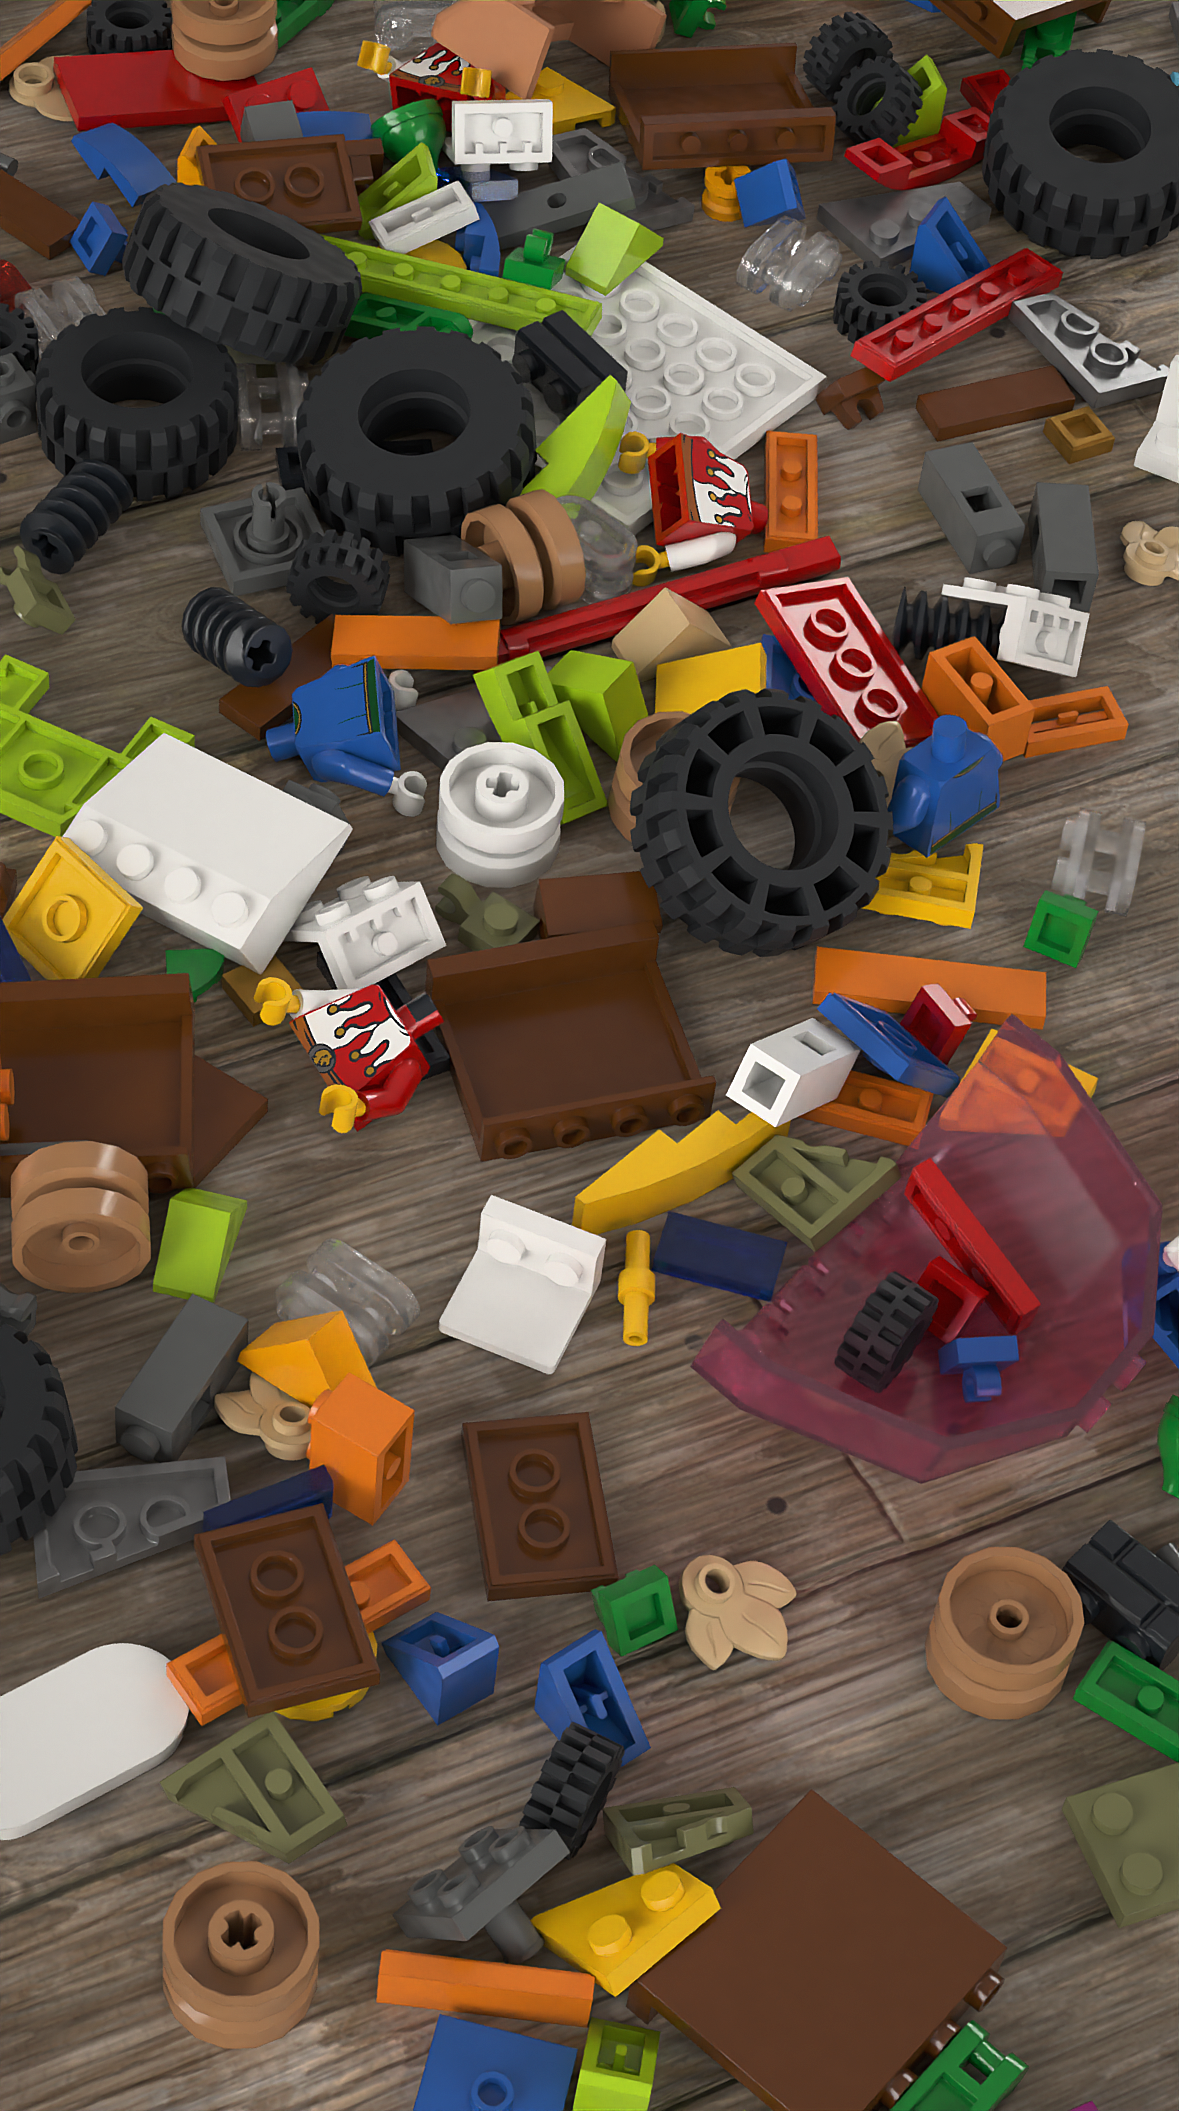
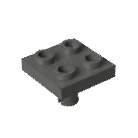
[200,482,328,596]
[392,1826,570,1965]

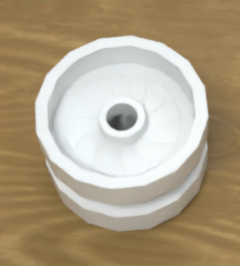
[436,742,564,888]

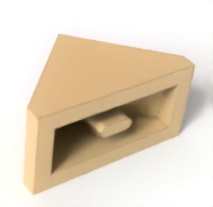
[611,587,732,683]

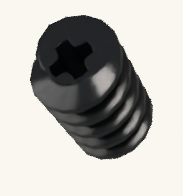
[20,459,133,575]
[181,587,293,688]
[892,587,1007,662]

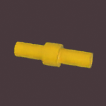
[618,1230,656,1346]

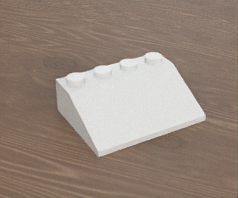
[63,733,353,975]

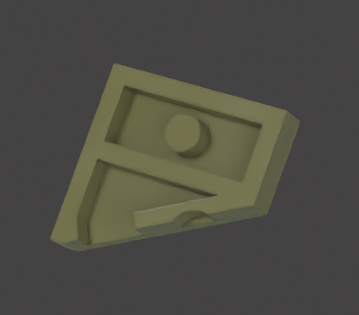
[732,1135,902,1252]
[160,1712,348,1864]
[1062,1762,1179,1928]
[602,1787,754,1876]

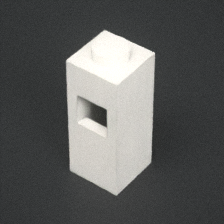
[726,1018,861,1127]

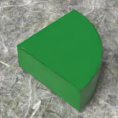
[165,949,224,1003]

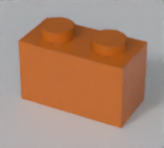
[921,636,1035,761]
[306,1372,415,1526]

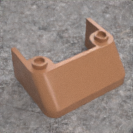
[431,0,667,100]

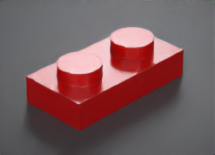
[222,67,330,143]

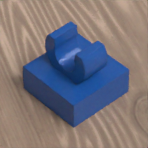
[69,201,128,276]
[938,1335,1019,1403]

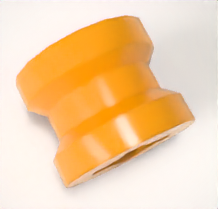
[701,165,751,222]

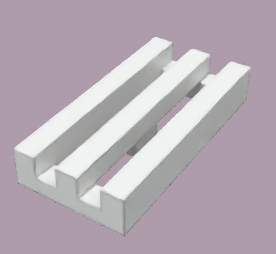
[369,181,480,254]

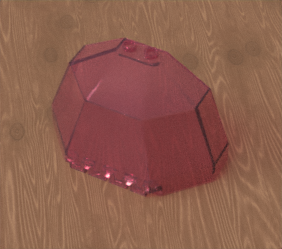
[690,1014,1163,1484]

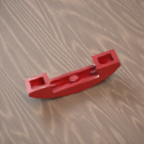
[844,107,990,190]

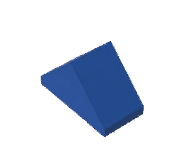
[734,159,806,228]
[909,197,991,294]
[381,1612,499,1725]
[534,1629,651,1767]

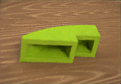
[520,375,631,524]
[473,650,608,825]

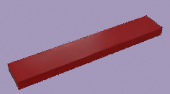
[851,248,1064,382]

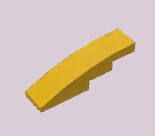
[572,1110,791,1235]

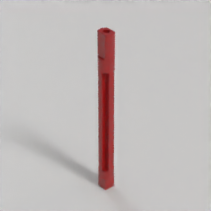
[473,536,841,674]

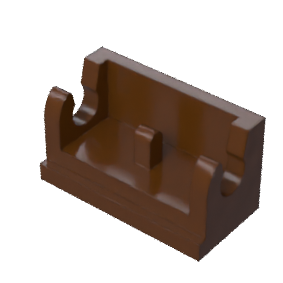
[533,871,663,940]

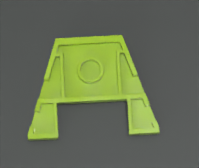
[0,654,195,837]

